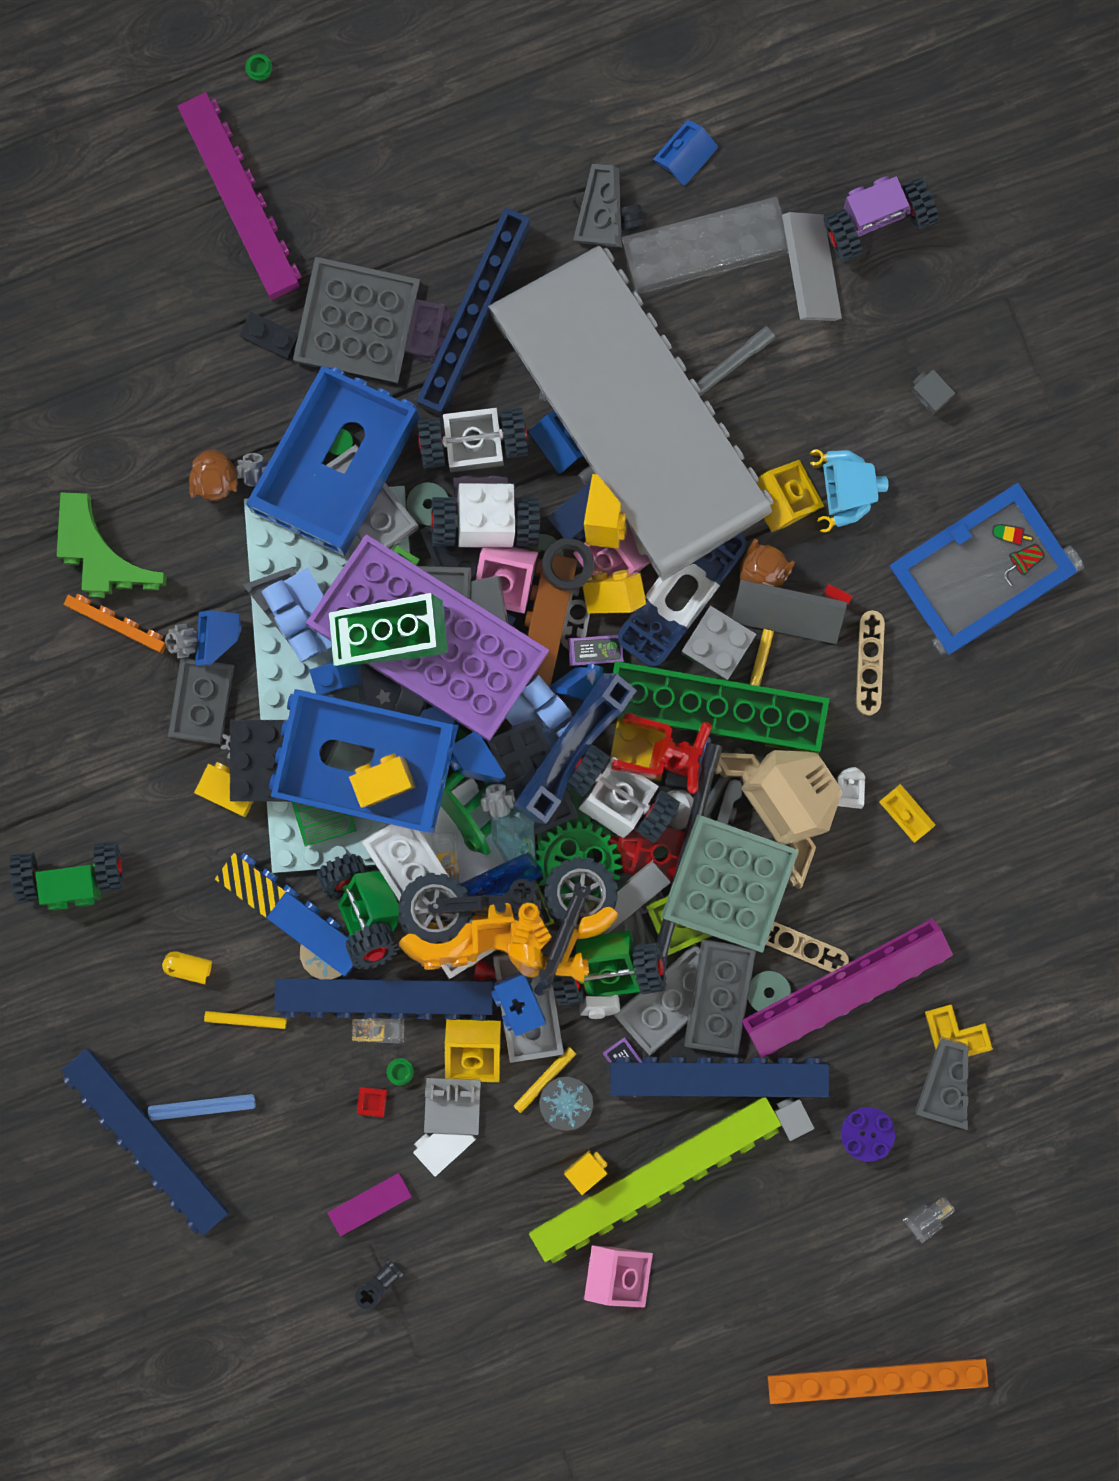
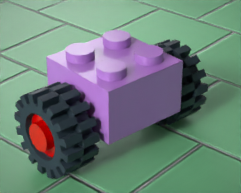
[823,176,939,262]

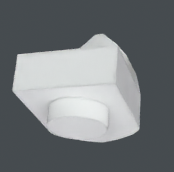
[836,767,865,809]
[579,995,620,1019]

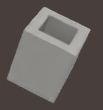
[774,1097,814,1141]

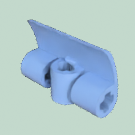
[262,568,332,663]
[506,674,573,750]

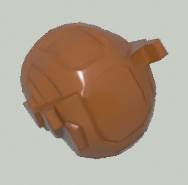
[189,449,238,501]
[740,539,795,588]

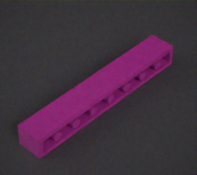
[177,92,302,301]
[742,918,953,1058]

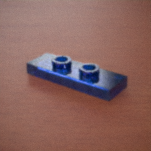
[460,851,543,896]

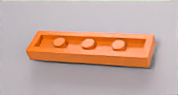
[64,594,166,654]

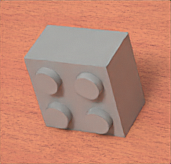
[681,606,756,681]

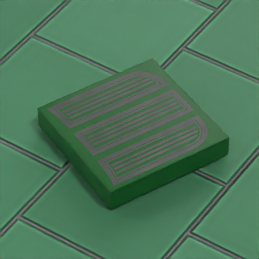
[291,802,357,847]

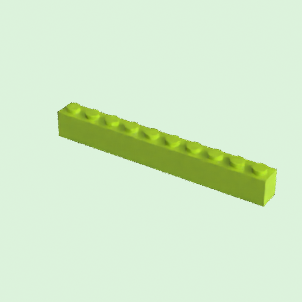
[529,1097,781,1263]

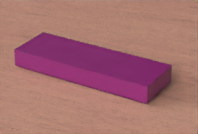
[327,1173,412,1236]

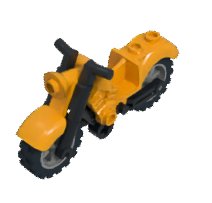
[398,857,618,996]

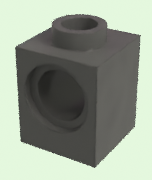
[911,370,955,415]

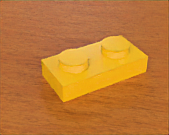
[879,784,935,843]

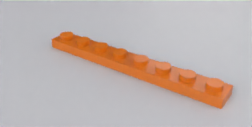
[767,1358,988,1404]

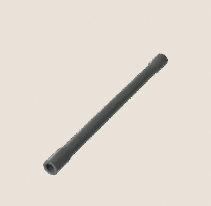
[578,326,776,485]

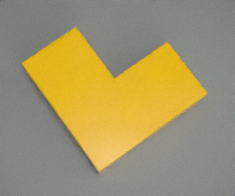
[925,1005,993,1056]

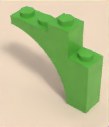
[57,493,167,599]

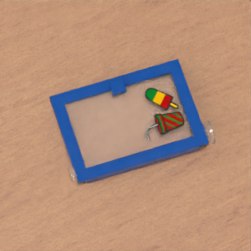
[889,483,1084,656]

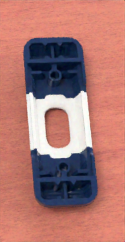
[618,533,746,667]

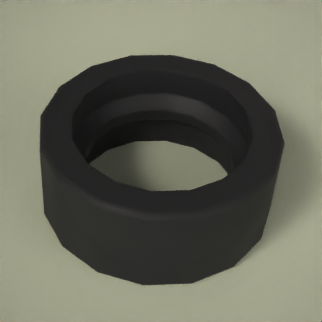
[542,538,594,591]

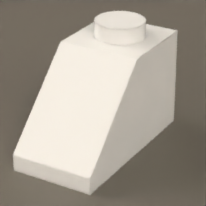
[413,1133,476,1176]

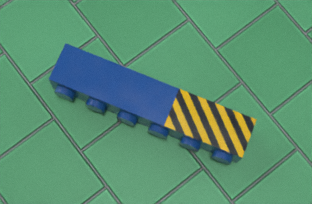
[215,852,354,976]

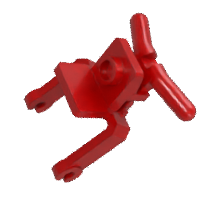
[611,713,712,794]

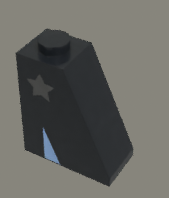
[355,664,401,711]

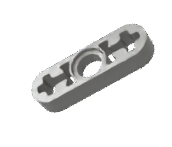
[561,574,591,651]

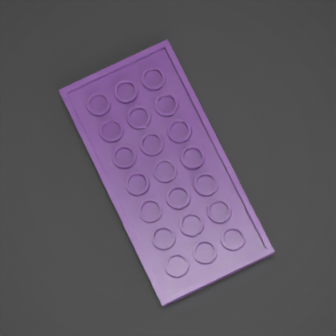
[306,535,549,742]

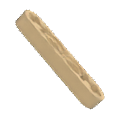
[856,611,885,716]
[766,922,849,972]

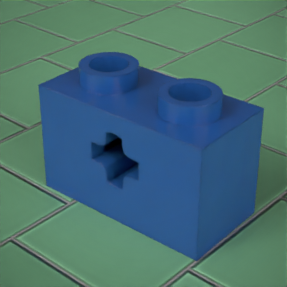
[491,972,546,1037]

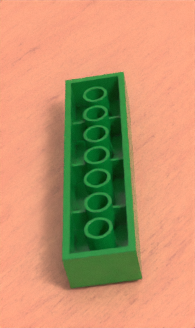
[613,661,830,753]

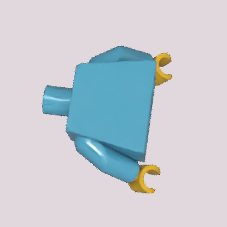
[810,449,889,532]

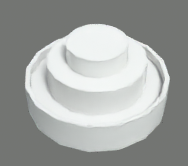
[667,790,694,830]

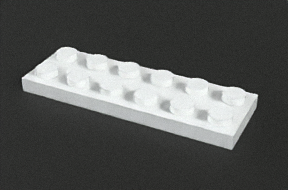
[362,824,496,979]

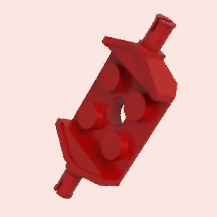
[601,820,685,884]

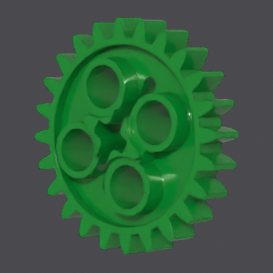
[534,820,622,908]

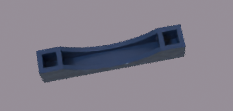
[513,673,637,824]

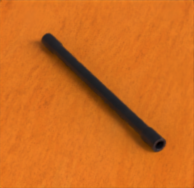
[657,742,723,967]

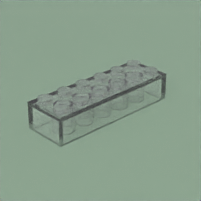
[621,197,789,294]

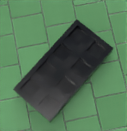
[487,717,578,838]

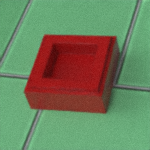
[823,584,852,607]
[357,1087,387,1117]

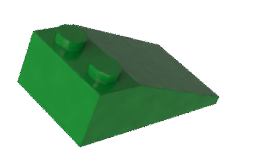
[329,593,448,667]

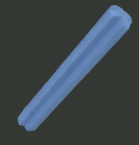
[148,1094,256,1121]

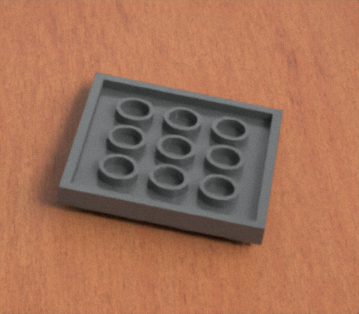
[293,257,420,385]

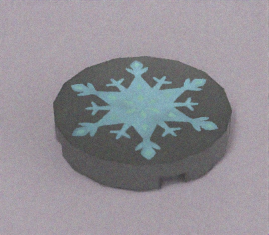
[539,1076,593,1131]

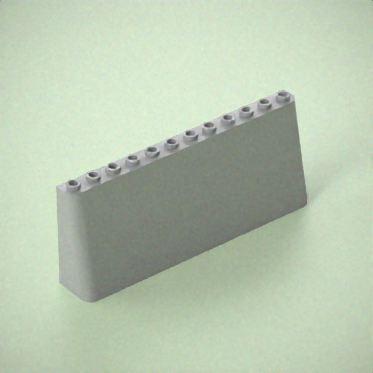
[488,246,774,582]

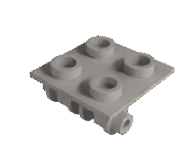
[424,1078,481,1135]

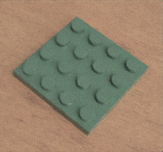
[661,814,799,953]

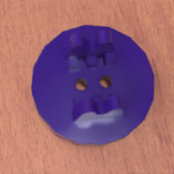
[841,1107,895,1162]

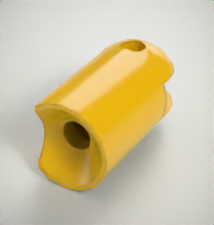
[162,952,212,984]

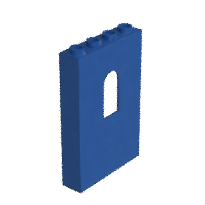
[246,366,420,556]
[269,689,458,833]

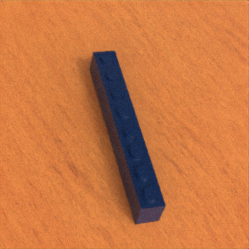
[416,207,531,417]
[274,979,493,1020]
[61,1048,230,1235]
[609,1057,829,1097]

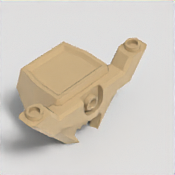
[715,750,842,889]

